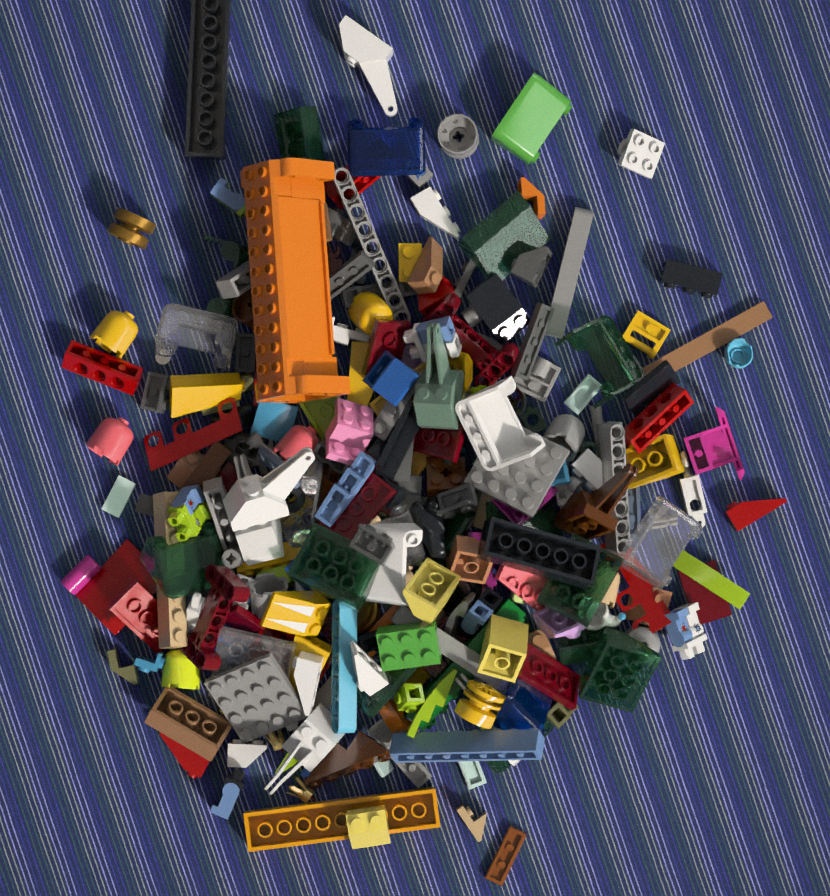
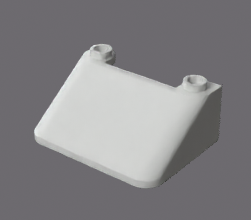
[455,376,546,471]
[355,523,423,607]

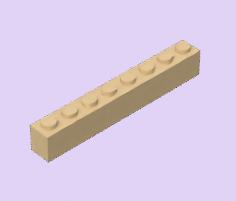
[153,491,187,649]

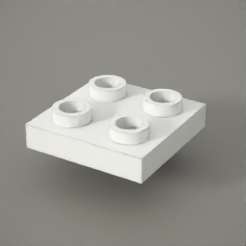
[617,129,665,179]

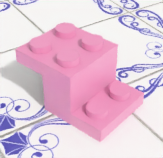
[326,398,374,466]

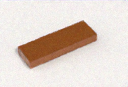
[485,825,527,886]

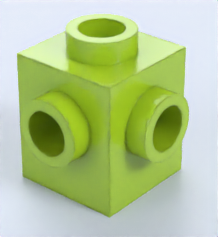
[394,683,425,713]

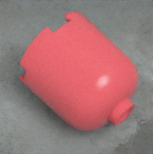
[86,417,133,466]
[272,425,320,461]

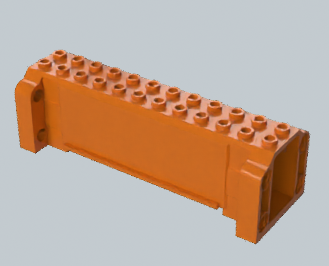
[240,158,351,403]

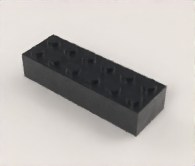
[477,517,601,589]

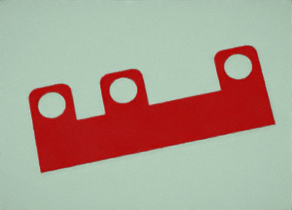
[144,397,242,471]
[598,543,672,633]

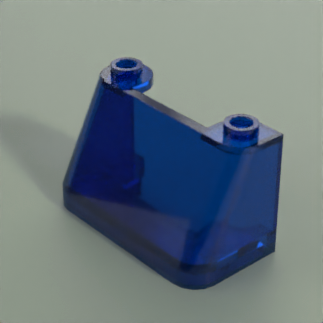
[492,677,554,736]

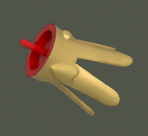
[264,729,285,753]
[286,777,315,803]

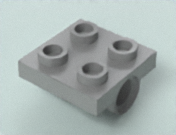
[514,356,562,403]

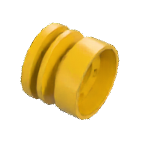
[454,680,505,729]

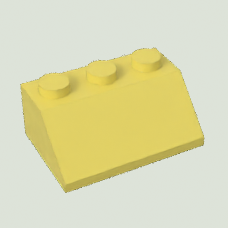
[402,557,461,625]

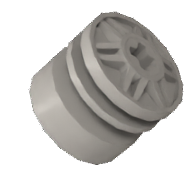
[438,114,479,159]

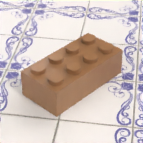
[144,686,232,762]

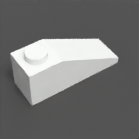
[350,641,389,696]
[292,651,324,716]

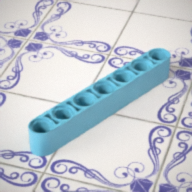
[331,599,357,734]

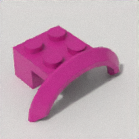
[684,407,745,480]

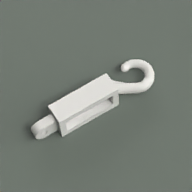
[679,451,707,528]
[186,592,206,633]

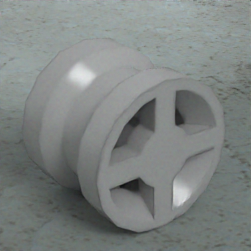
[222,548,244,569]

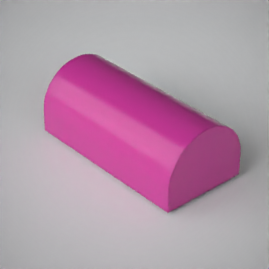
[60,554,102,595]

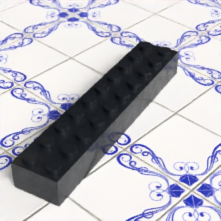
[185,0,232,160]

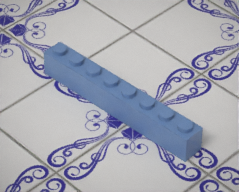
[389,728,545,763]

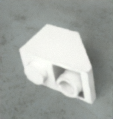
[571,448,603,492]
[227,739,268,768]

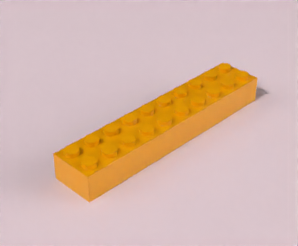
[243,786,440,852]

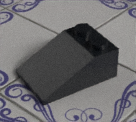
[465,272,530,345]

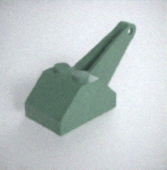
[413,323,465,430]

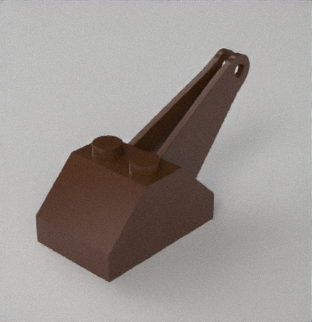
[553,463,638,542]

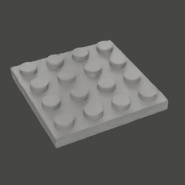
[464,427,570,518]
[204,652,308,744]

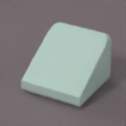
[374,760,394,778]

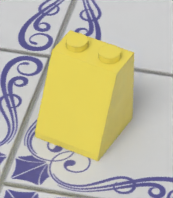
[477,614,529,683]
[346,805,391,849]

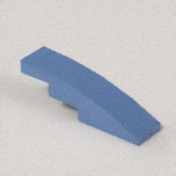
[315,451,378,527]

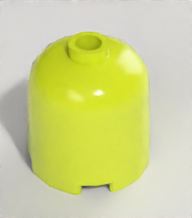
[161,648,201,690]

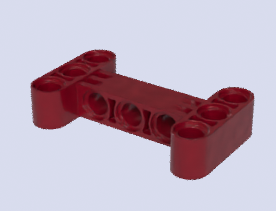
[420,293,519,387]
[179,564,250,671]

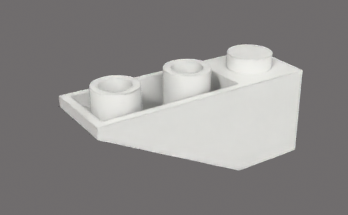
[410,187,461,239]

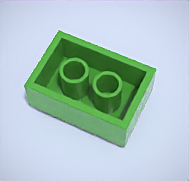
[376,619,442,672]

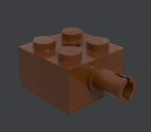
[426,456,469,499]

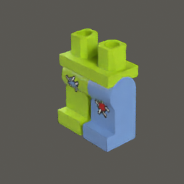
[210,177,246,219]
[167,484,212,541]

